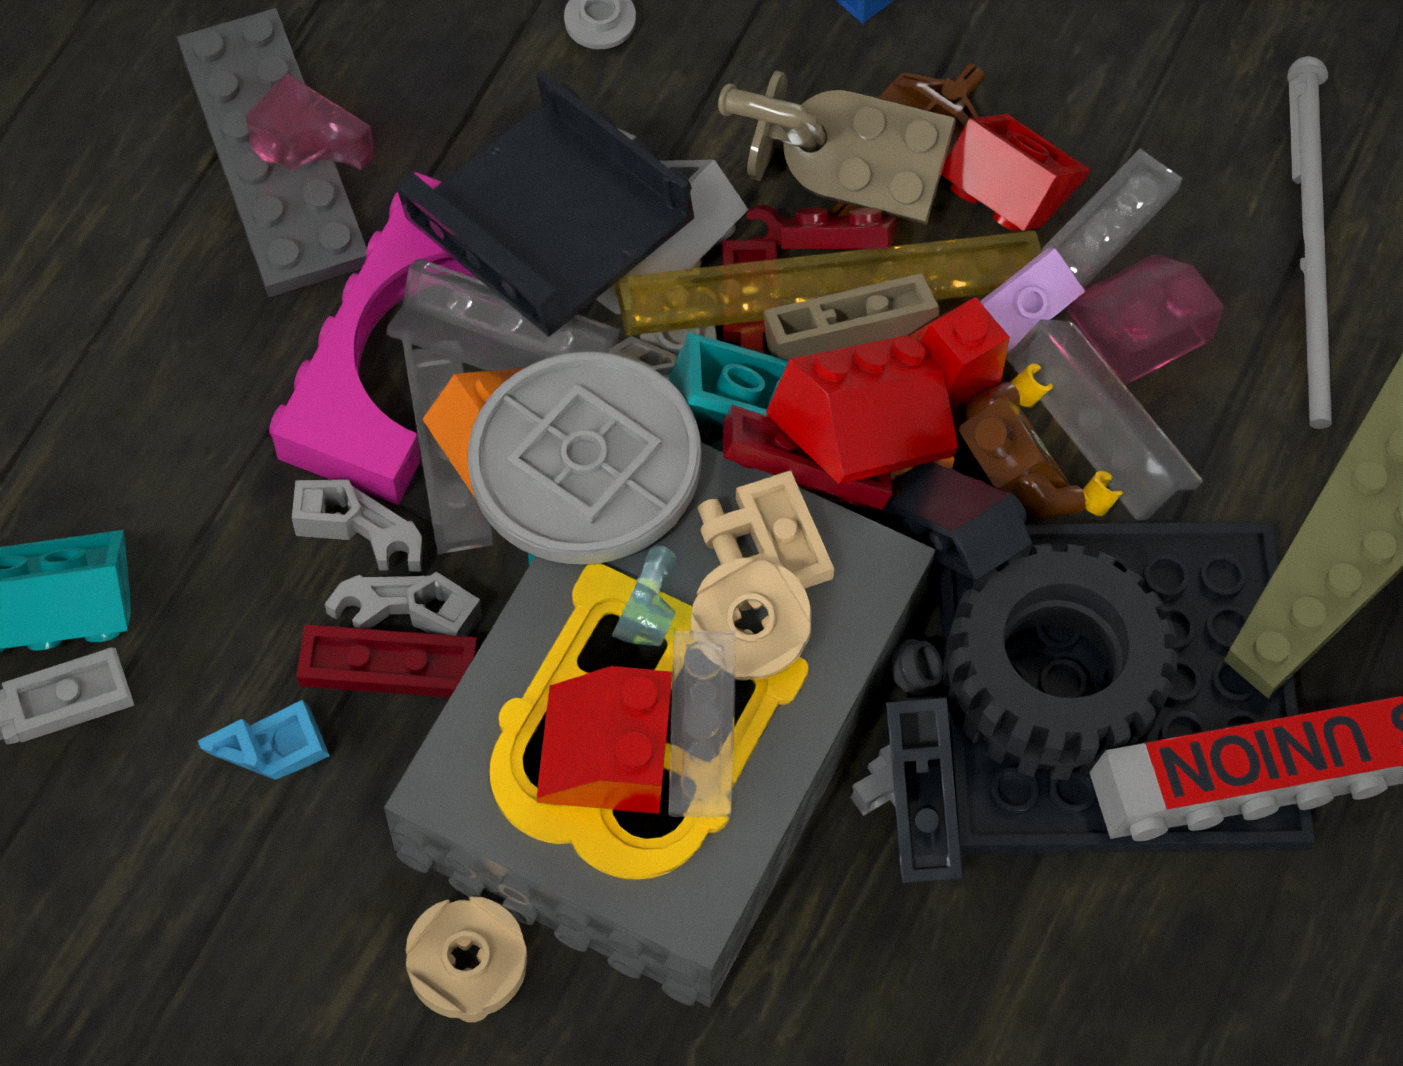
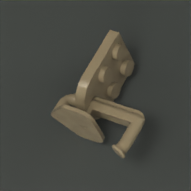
[718,71,956,225]

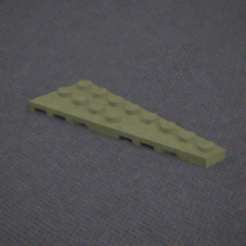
[1224,353,1403,699]

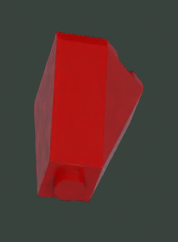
[907,297,1010,429]

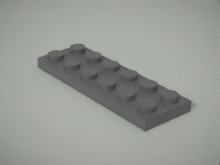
[177,8,367,298]

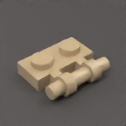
[697,470,834,611]

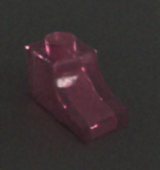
[245,73,375,172]

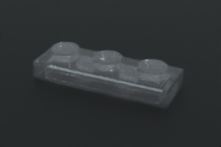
[1041,149,1182,289]
[669,631,736,817]

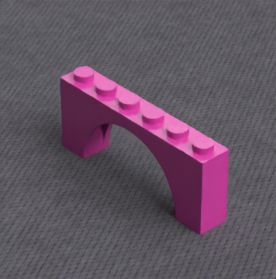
[269,172,478,505]

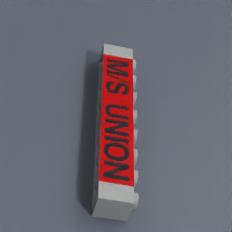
[1089,696,1403,841]

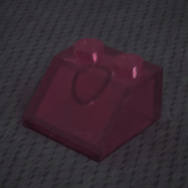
[1065,254,1224,387]

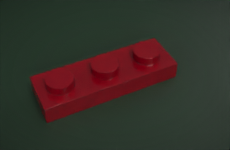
[723,405,892,510]
[297,625,478,698]

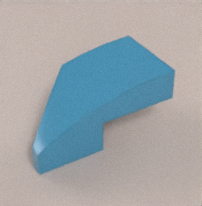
[198,700,330,779]

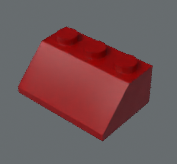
[765,335,958,485]

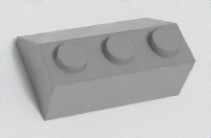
[596,160,748,316]

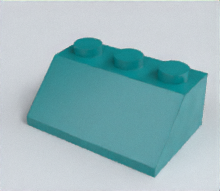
[668,332,789,432]
[0,530,131,654]

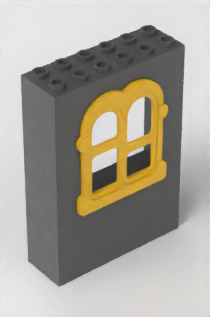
[384,442,936,1008]

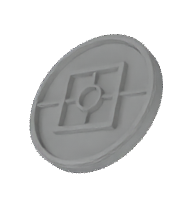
[468,352,701,565]

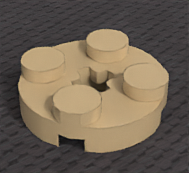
[691,558,812,680]
[406,897,527,1022]

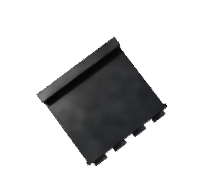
[396,71,695,337]

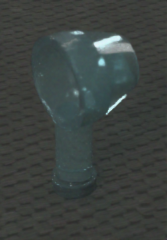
[612,546,676,646]

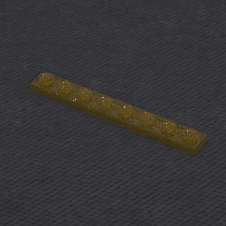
[615,231,1042,336]

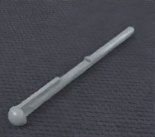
[1287,56,1332,429]

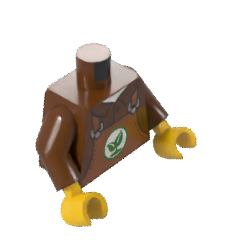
[958,363,1123,523]

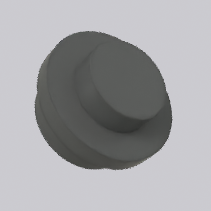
[890,639,943,697]

